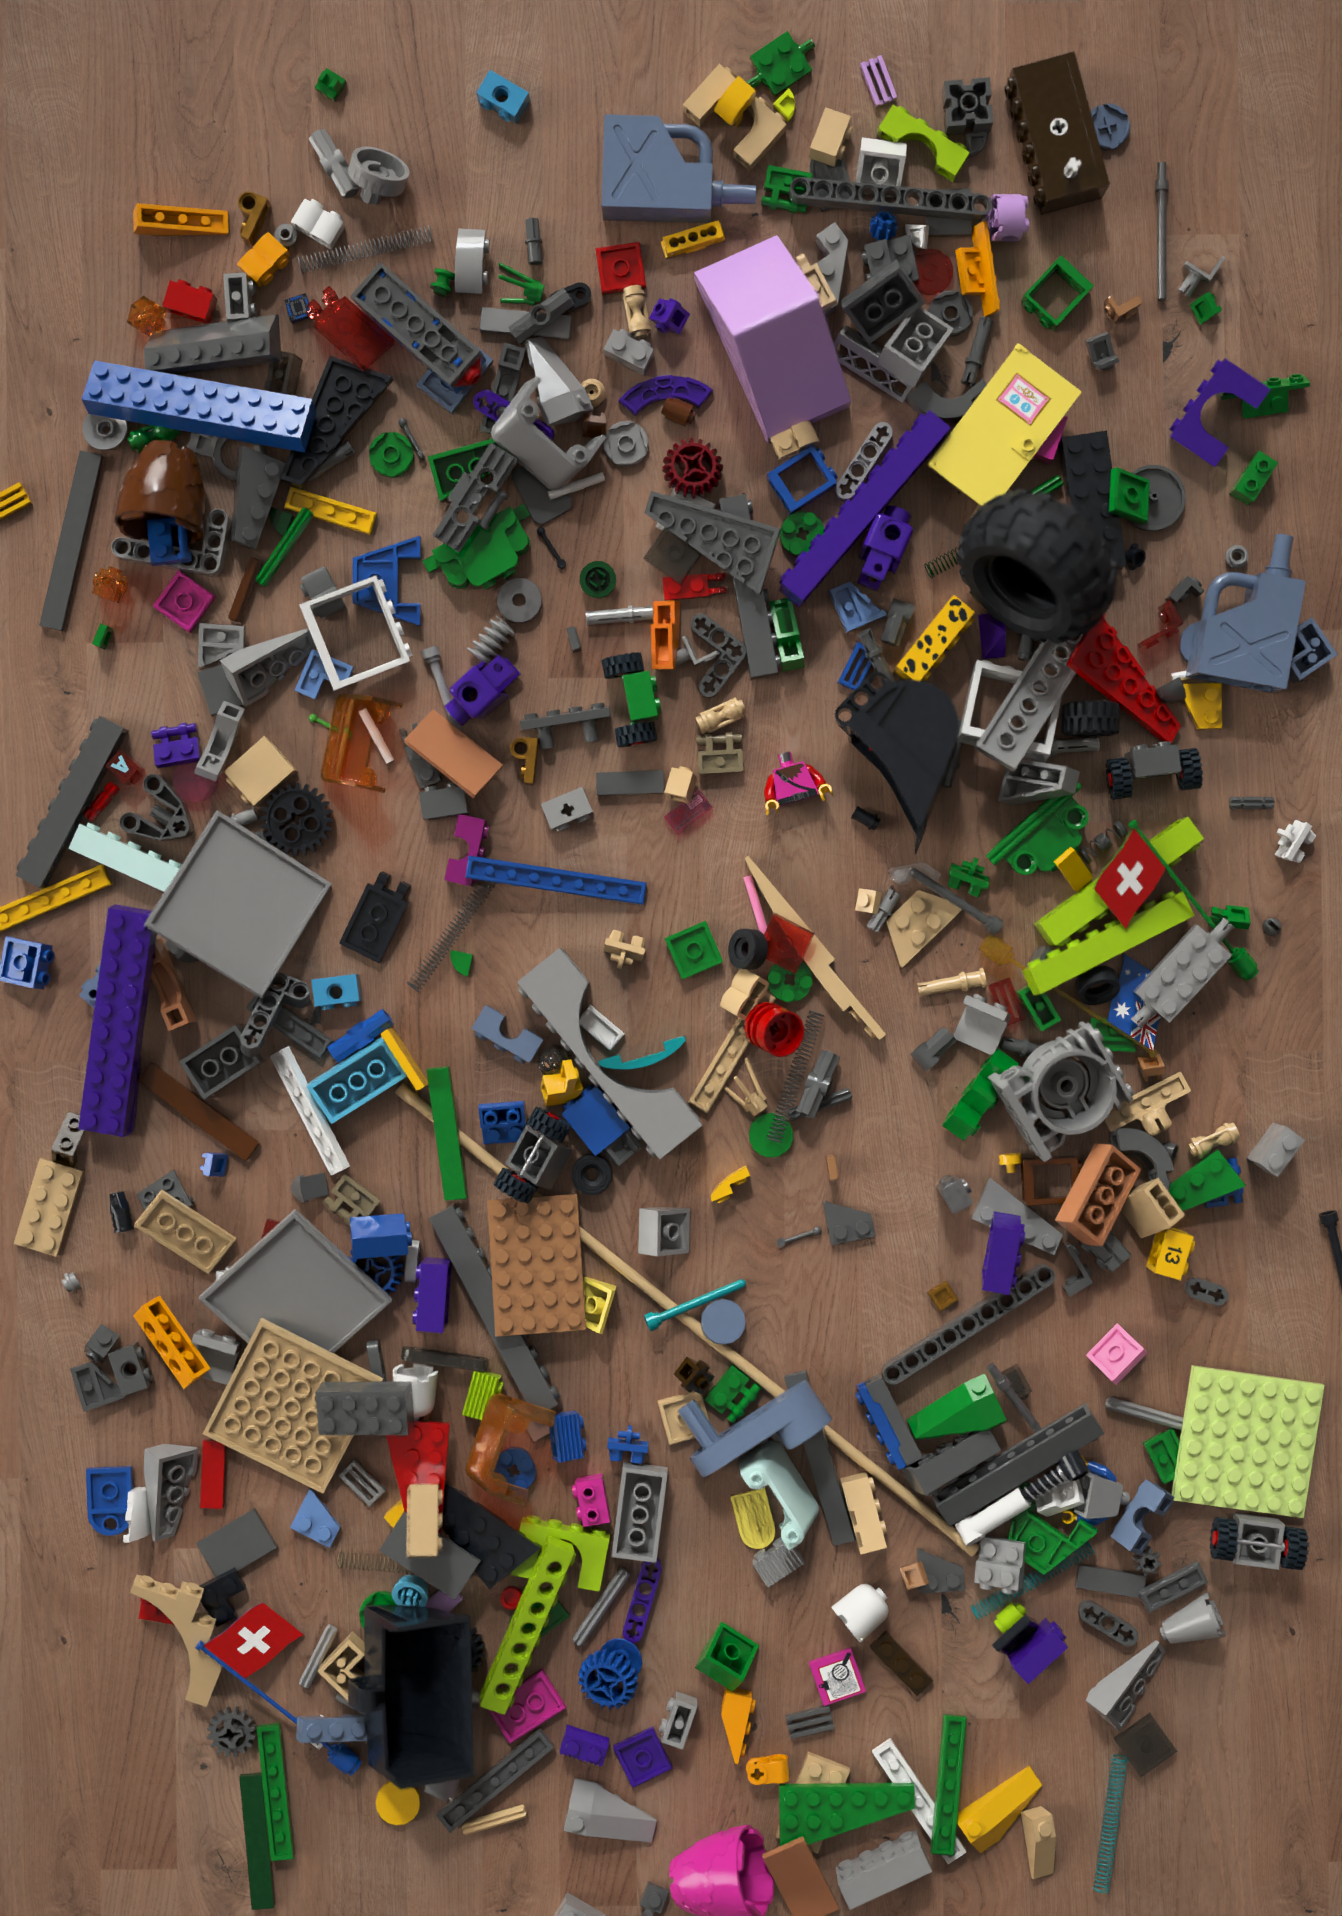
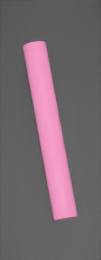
[743,875,771,941]

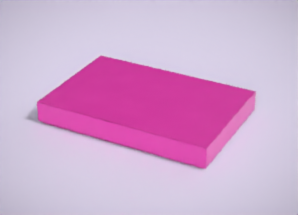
[487,1668,566,1744]

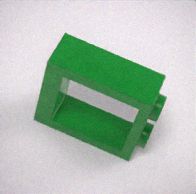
[1021,255,1094,332]

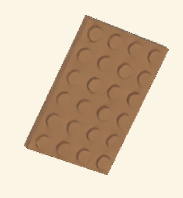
[487,1194,586,1337]

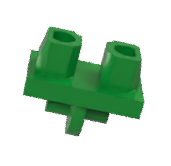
[948,857,989,897]

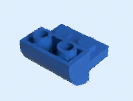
[478,1101,527,1144]

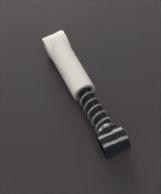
[955,1450,1090,1547]

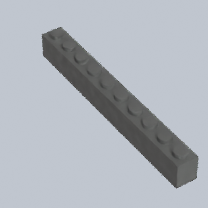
[429,1204,561,1418]

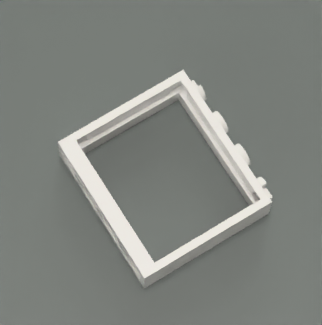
[300,576,413,691]
[957,660,1062,763]

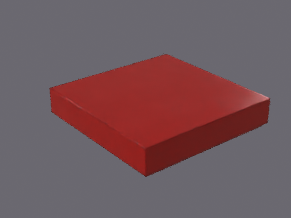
[595,242,646,295]

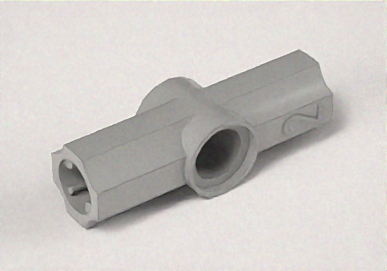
[308,128,360,199]

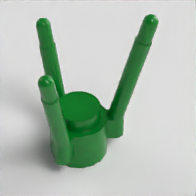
[498,263,545,306]

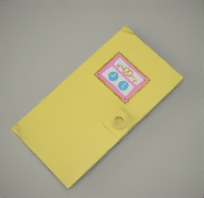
[926,343,1082,506]

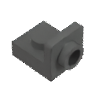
[1165,576,1204,605]

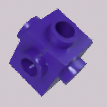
[649,298,690,334]

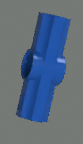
[327,1009,394,1063]

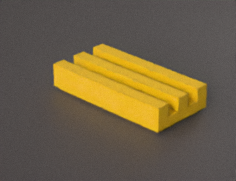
[0,482,32,520]

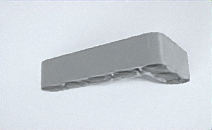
[111,509,232,577]

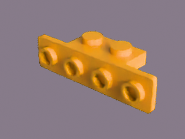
[955,221,1000,317]

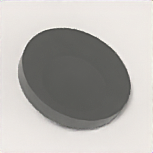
[1125,465,1186,532]

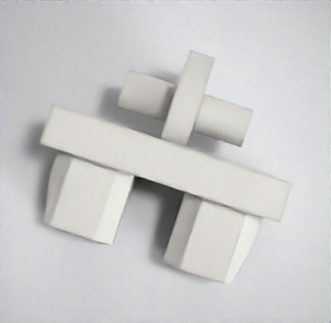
[1275,820,1316,863]

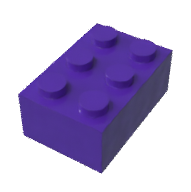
[982,1211,1025,1295]
[412,1257,452,1333]

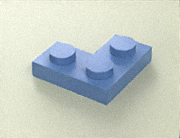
[294,649,354,700]

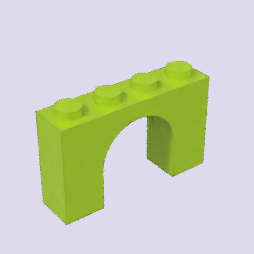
[511,1515,610,1592]

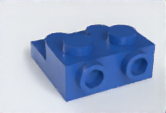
[0,936,55,989]

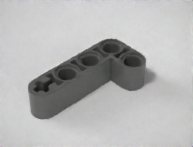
[240,973,310,1057]

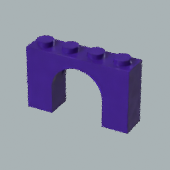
[1169,357,1271,467]

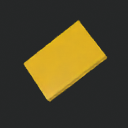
[381,1027,428,1090]

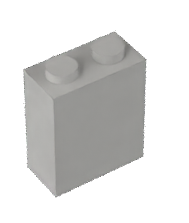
[1247,1122,1305,1177]

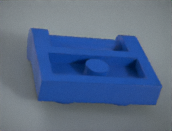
[147,517,192,566]

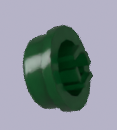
[579,561,616,598]

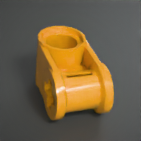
[746,1754,790,1785]

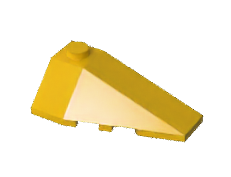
[957,1765,1042,1853]

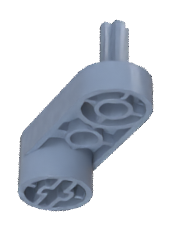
[678,1380,832,1477]

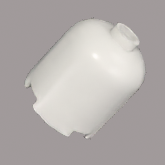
[392,1363,438,1420]
[831,1584,889,1643]

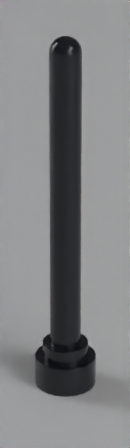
[1319,1210,1342,1289]

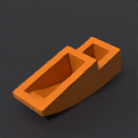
[651,601,680,670]

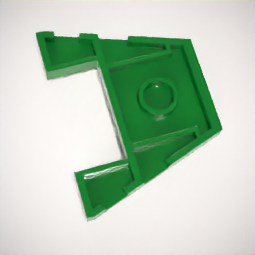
[1008,1481,1099,1575]

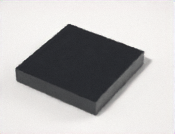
[992,1615,1039,1655]

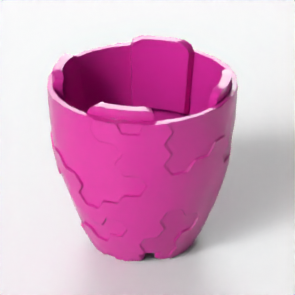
[669,1825,774,1916]

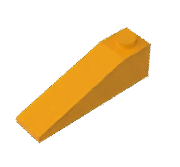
[133,203,228,236]

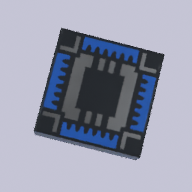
[284,293,314,323]

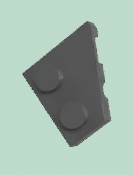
[823,1201,875,1245]
[70,1361,126,1412]
[916,1548,965,1594]

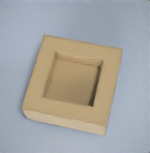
[855,888,882,914]

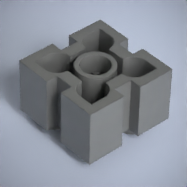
[942,77,993,136]

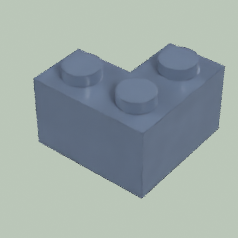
[1289,617,1338,683]

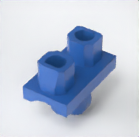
[607,1425,648,1464]

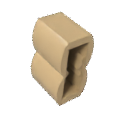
[720,969,769,1021]

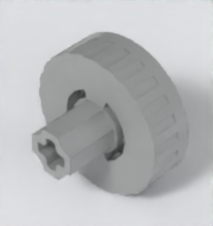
[348,147,410,205]

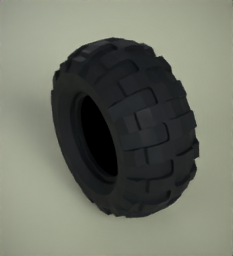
[957,489,1118,644]

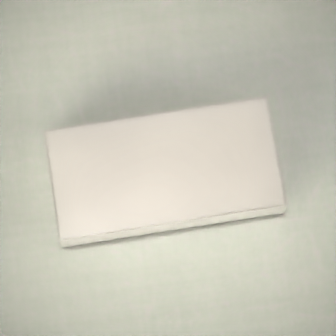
[579,1005,624,1051]

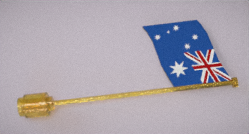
[979,934,1161,1059]

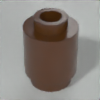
[661,397,696,427]

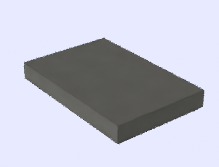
[196,1508,278,1577]

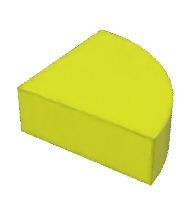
[773,88,795,122]

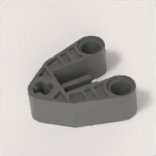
[119,774,194,841]

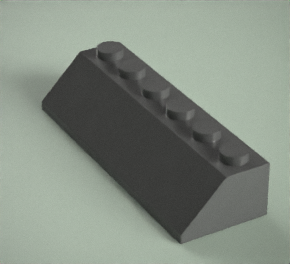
[144,314,282,375]

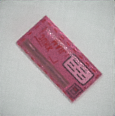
[664,790,713,835]

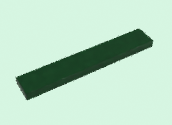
[239,1772,275,1910]

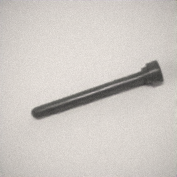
[909,868,1003,936]

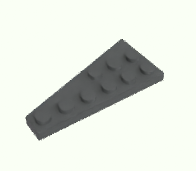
[644,491,781,596]

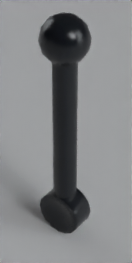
[537,527,566,568]

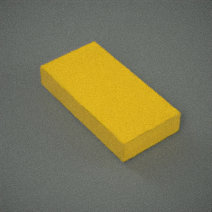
[1054,847,1094,892]

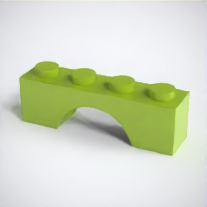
[877,105,970,183]

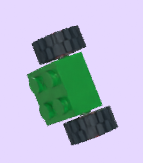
[601,652,662,747]

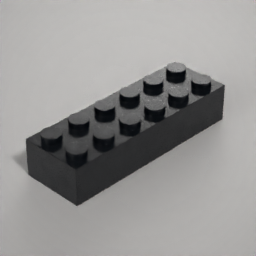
[1058,431,1126,570]

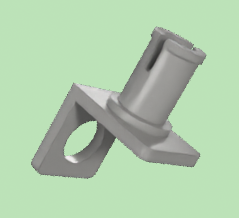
[1178,256,1225,298]
[675,636,721,667]

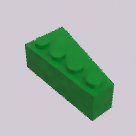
[427,439,506,502]

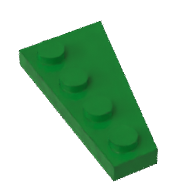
[1169,1149,1246,1211]

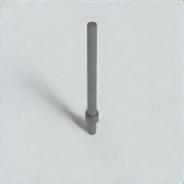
[1155,162,1169,301]
[987,1363,1059,1465]

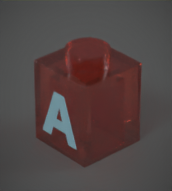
[105,749,145,785]

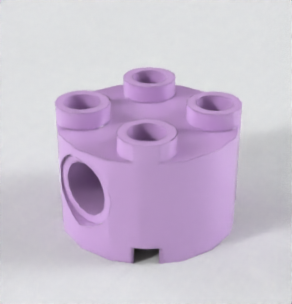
[986,194,1029,241]

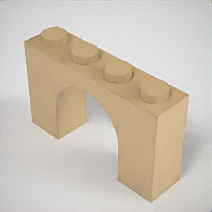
[683,64,787,172]

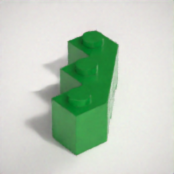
[942,1048,1019,1141]

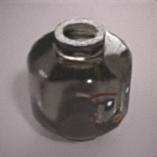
[537,1044,572,1075]

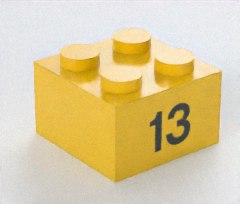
[1146,1227,1195,1280]

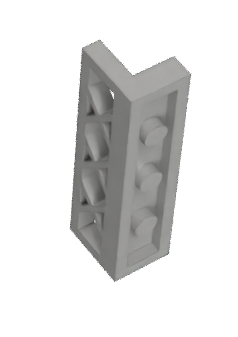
[833,325,913,403]

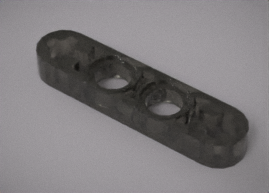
[401,1346,489,1372]

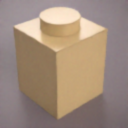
[664,766,697,804]

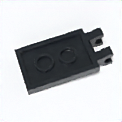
[339,871,411,963]

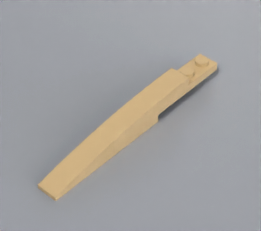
[744,856,886,1040]

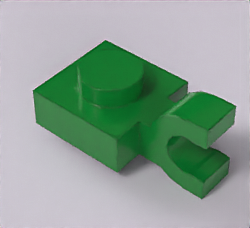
[1208,905,1251,930]

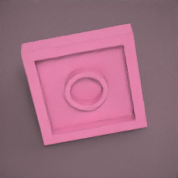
[1086,1323,1148,1385]

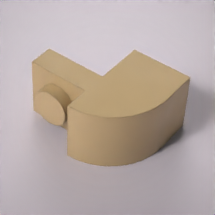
[770,421,820,460]

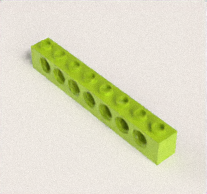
[478,1535,576,1715]

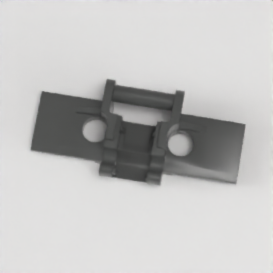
[432,443,518,553]

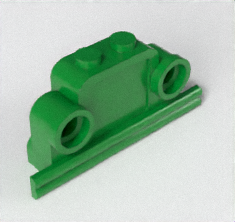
[423,503,530,590]
[985,782,1089,875]

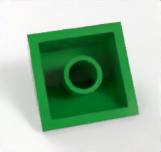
[695,1621,759,1692]

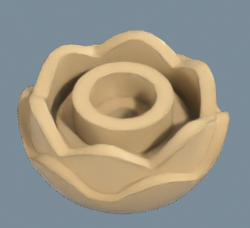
[581,379,606,407]

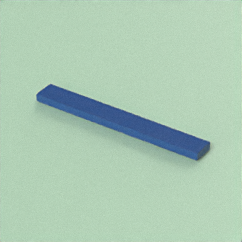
[465,856,647,905]

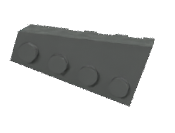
[230,446,286,549]
[901,1430,1001,1496]

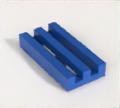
[837,642,872,691]

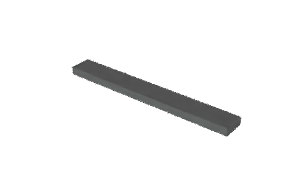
[39,450,103,631]
[784,1370,856,1545]

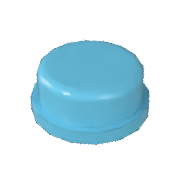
[392,1575,429,1607]

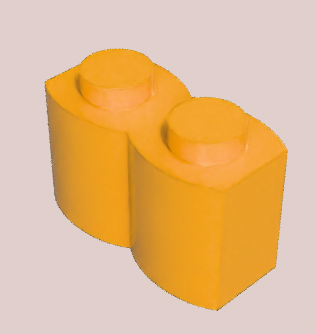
[237,232,290,287]

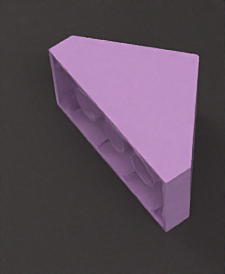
[694,235,851,444]

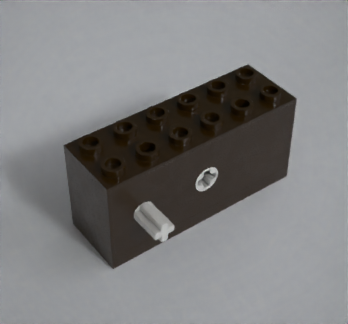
[1004,51,1110,215]

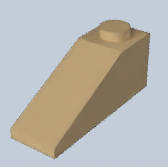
[1021,1806,1056,1879]

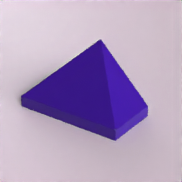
[978,613,1006,659]

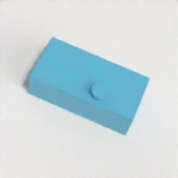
[307,1036,407,1124]

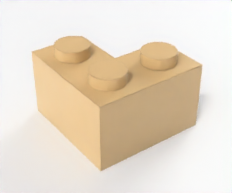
[317,1631,365,1701]

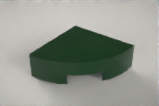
[270,507,294,536]

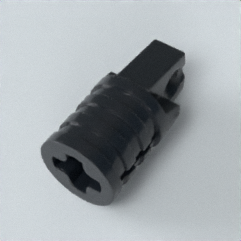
[109,1191,134,1233]

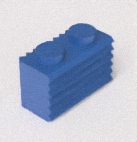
[548,1410,586,1463]

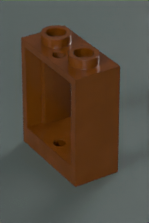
[1020,1155,1082,1205]

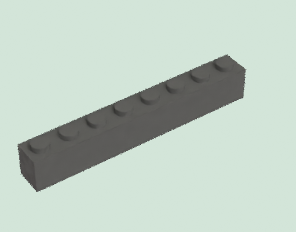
[719,494,781,679]
[16,716,129,888]
[932,1403,1105,1526]

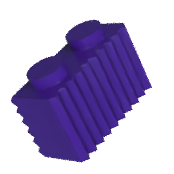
[559,1725,609,1767]

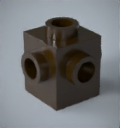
[674,1357,715,1394]

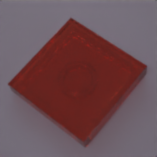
[764,913,815,974]

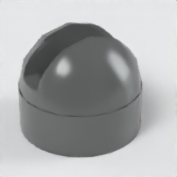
[1262,918,1282,936]
[1162,1142,1179,1161]

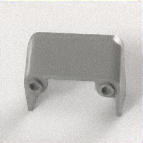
[491,377,606,490]

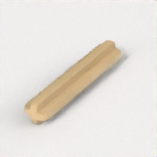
[462,1805,527,1835]

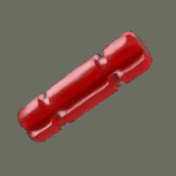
[83,782,120,821]

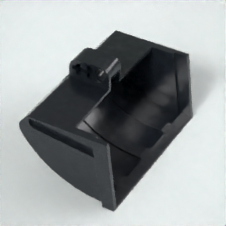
[348,1605,474,1790]

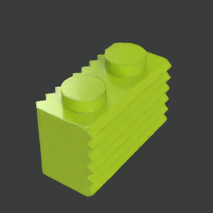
[462,1368,504,1422]

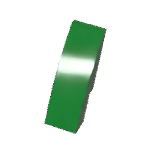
[769,598,805,672]

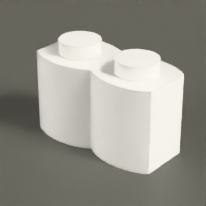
[291,199,345,249]

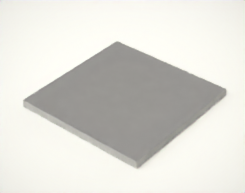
[144,810,332,998]
[199,1209,392,1353]

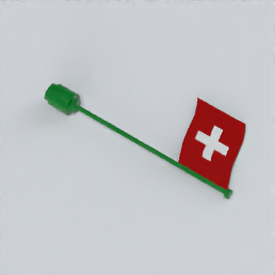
[1093,820,1259,981]

